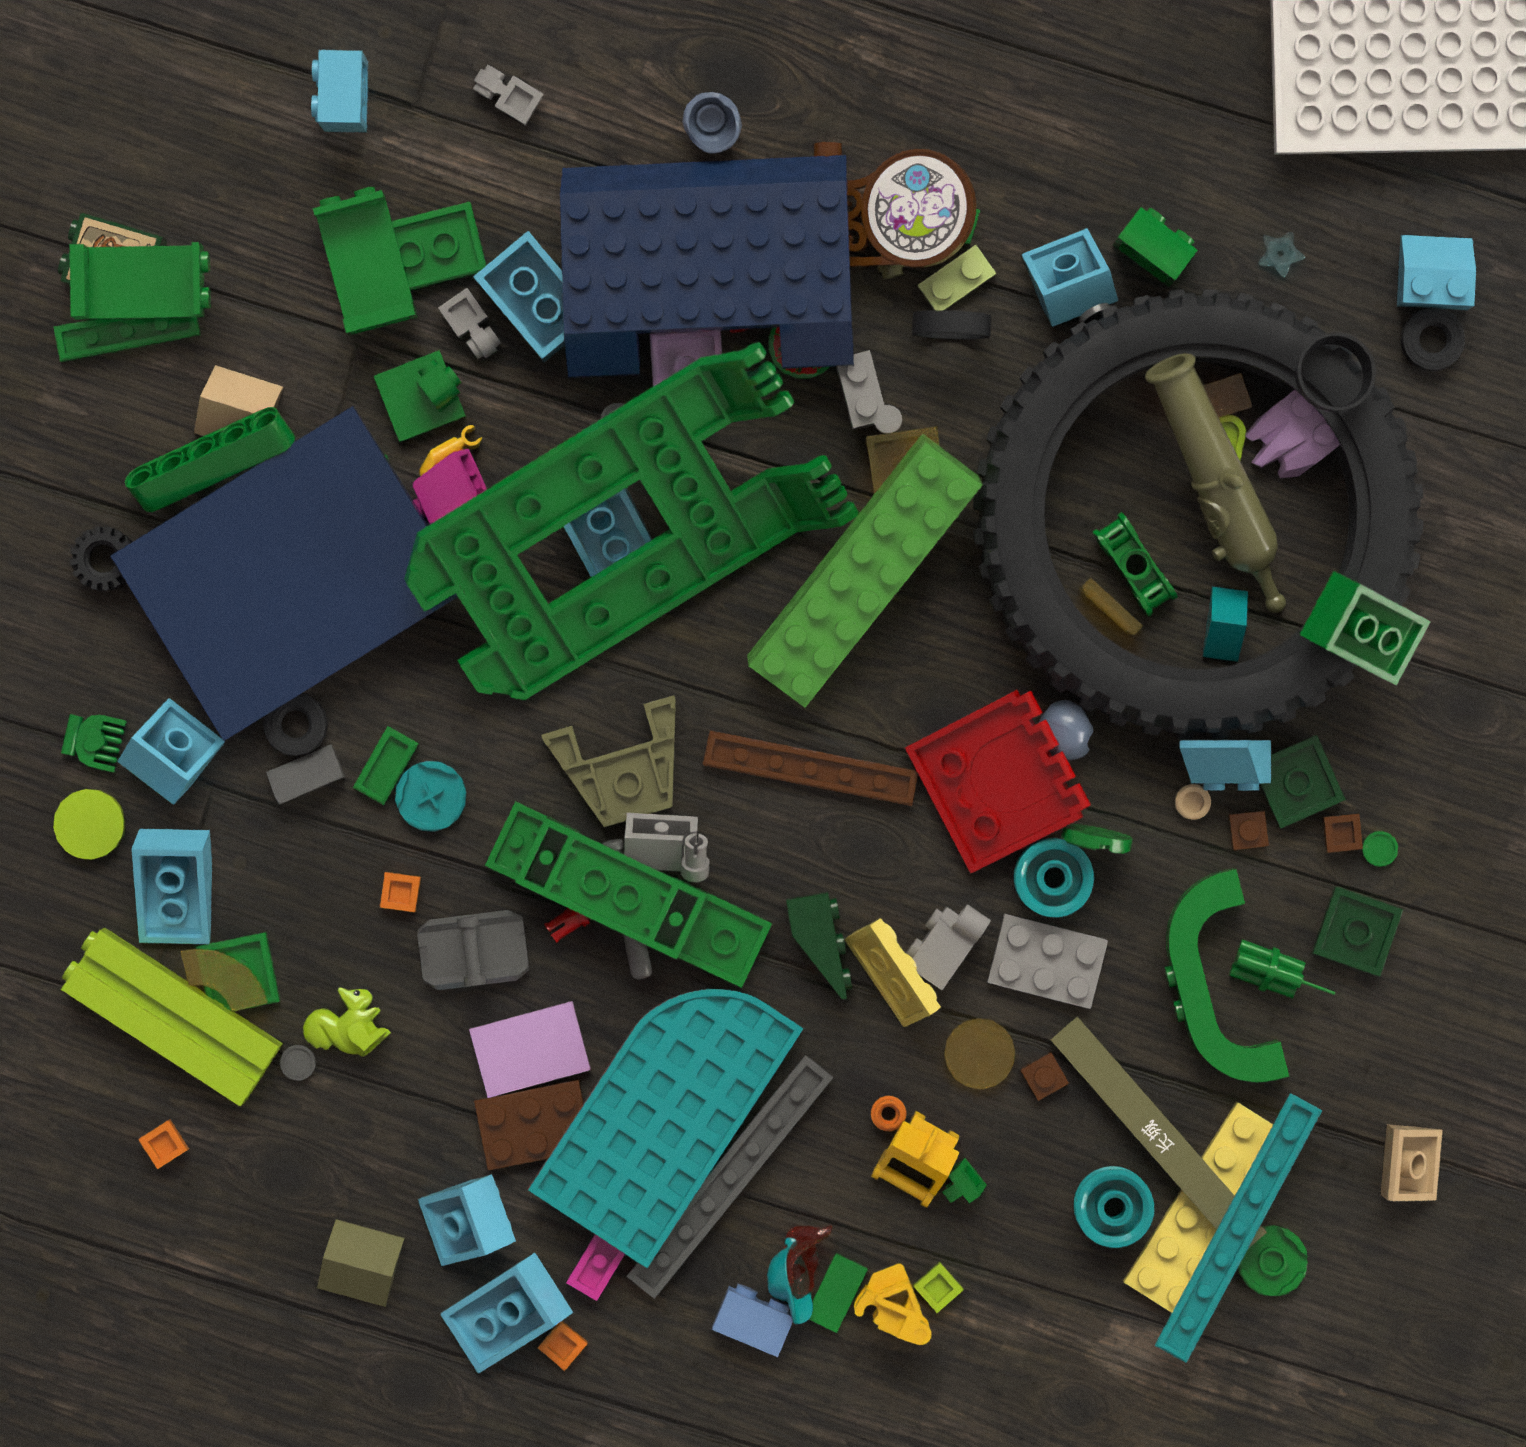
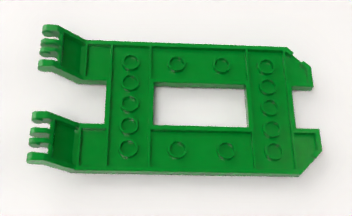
[404,343,859,700]

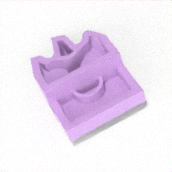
[1246,390,1340,478]

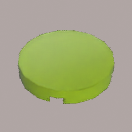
[53,789,125,860]

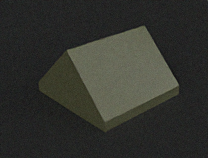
[317,1219,405,1307]

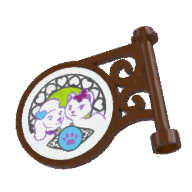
[814,142,976,268]

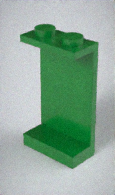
[313,187,418,336]
[70,242,211,319]

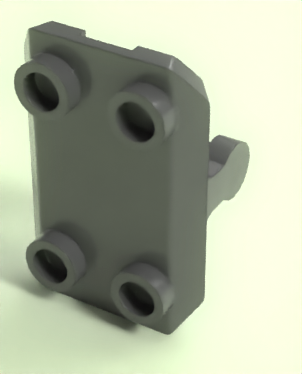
[417,910,529,990]

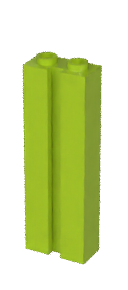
[61,928,283,1106]

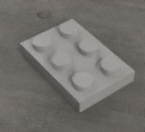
[987,913,1108,1009]

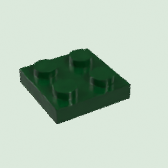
[1259,735,1345,829]
[1311,886,1403,977]

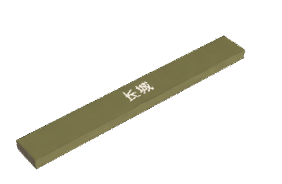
[1051,1016,1267,1248]

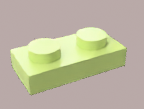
[917,245,996,311]

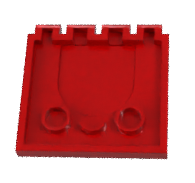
[905,690,1091,873]

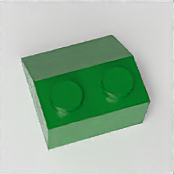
[1112,207,1197,288]

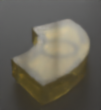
[180,948,268,1012]

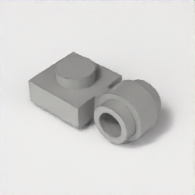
[473,64,544,126]
[438,288,501,359]

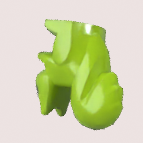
[303,988,391,1057]

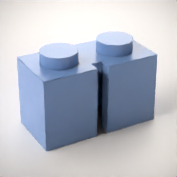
[712,1284,793,1357]

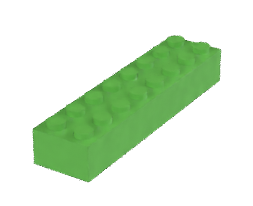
[747,433,982,707]

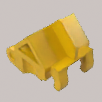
[871,1111,960,1208]
[854,1263,931,1345]

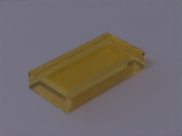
[1080,578,1143,636]

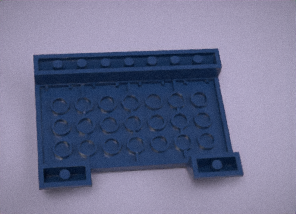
[560,155,854,378]

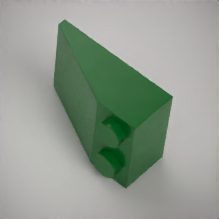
[1300,571,1431,685]

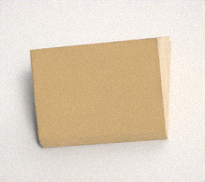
[194,365,284,436]
[1381,1124,1442,1201]

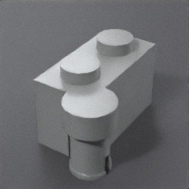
[836,350,902,434]
[624,813,710,882]

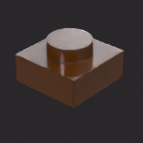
[1228,811,1269,850]
[1322,814,1363,853]
[1020,1052,1069,1101]

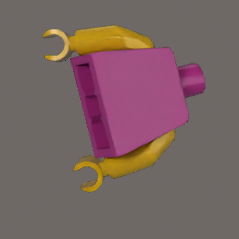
[413,425,487,524]

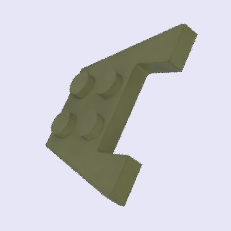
[541,695,676,827]

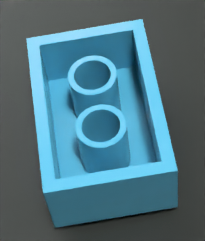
[473,231,565,362]

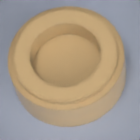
[1174,784,1211,820]

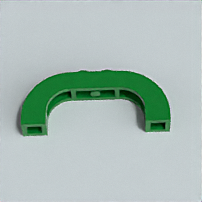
[1164,868,1289,1082]

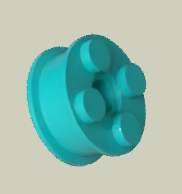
[1014,838,1094,917]
[1074,1166,1154,1248]

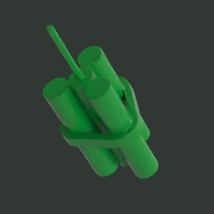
[1229,939,1335,998]

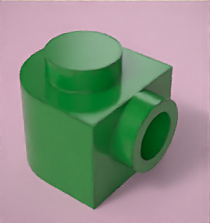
[416,359,462,410]

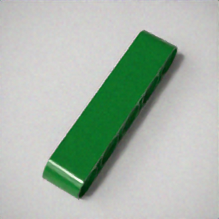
[125,407,295,512]

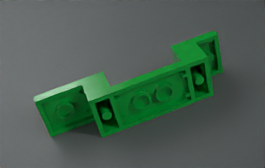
[485,801,772,988]

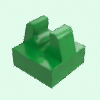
[942,1158,987,1203]

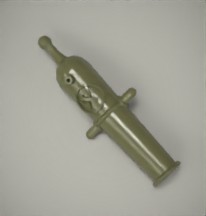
[1145,353,1286,613]

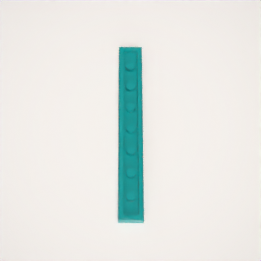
[1155,1093,1322,1363]

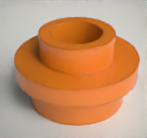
[871,1096,906,1131]

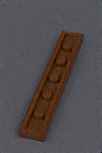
[703,731,918,806]

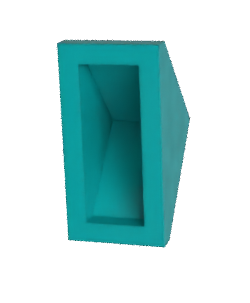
[1202,587,1248,662]

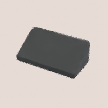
[266,744,346,805]

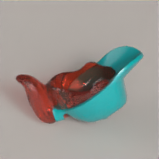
[767,1225,832,1324]

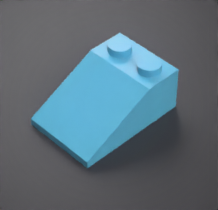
[564,488,652,577]
[132,829,212,944]
[440,1253,573,1374]

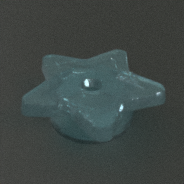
[1259,232,1305,277]

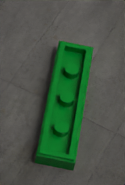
[53,318,201,363]

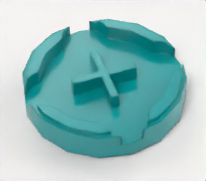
[395,761,467,831]

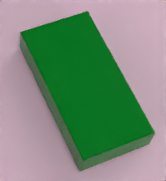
[353,726,419,805]
[809,1253,868,1333]

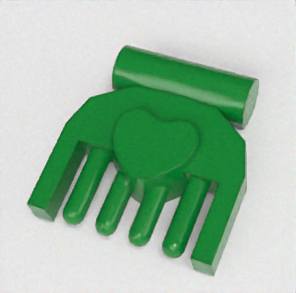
[61,714,127,772]

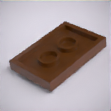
[474,1079,584,1171]

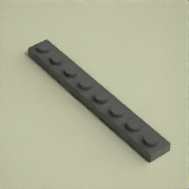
[627,1054,833,1299]

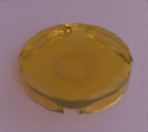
[944,1018,1015,1089]

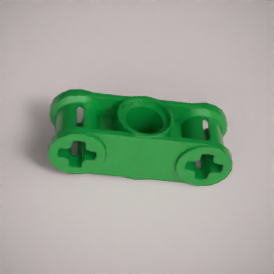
[1092,512,1178,617]

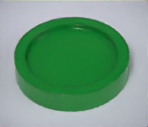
[1362,831,1398,867]

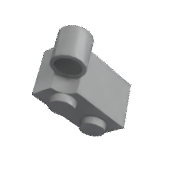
[906,904,991,990]

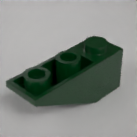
[786,892,852,999]

